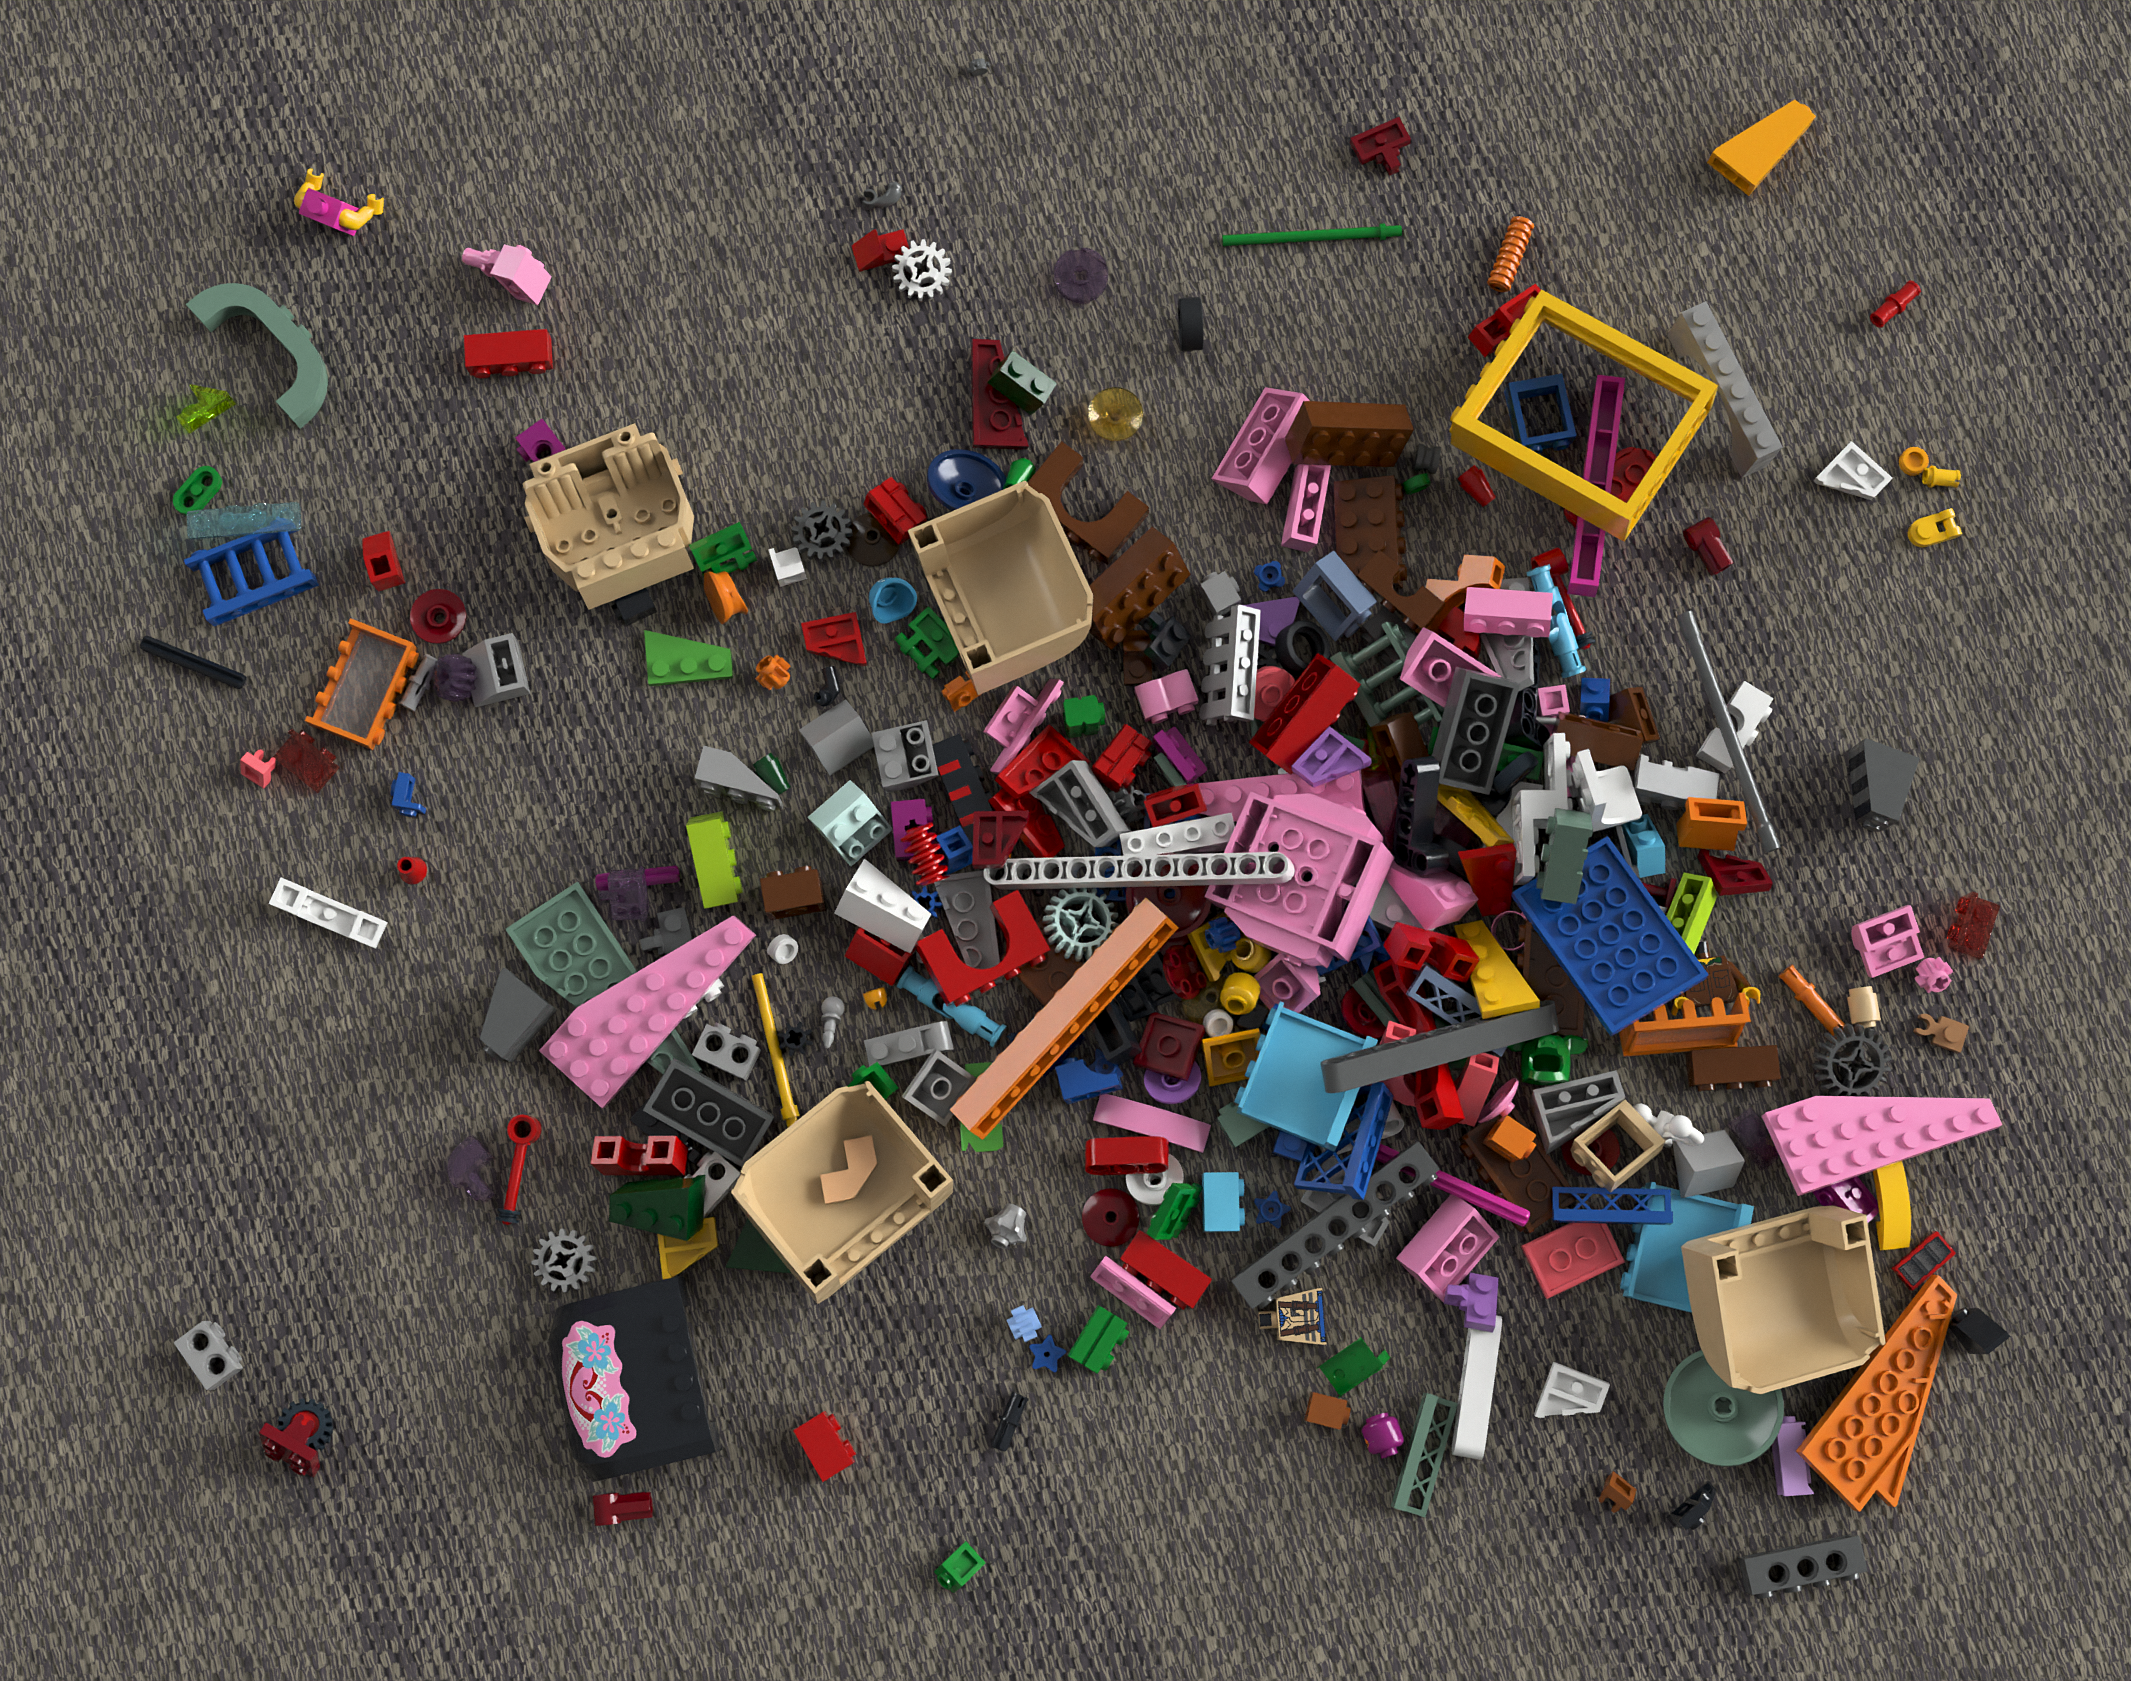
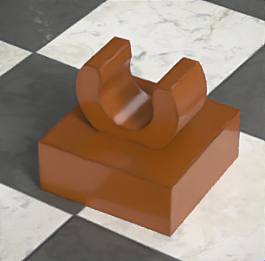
[1599,1471,1637,1513]

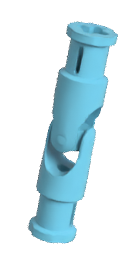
[1526,564,1586,678]
[897,965,1007,1047]

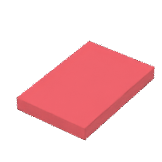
[1521,1209,1625,1299]

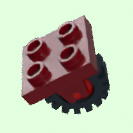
[259,1398,333,1478]

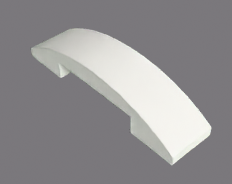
[269,878,388,949]

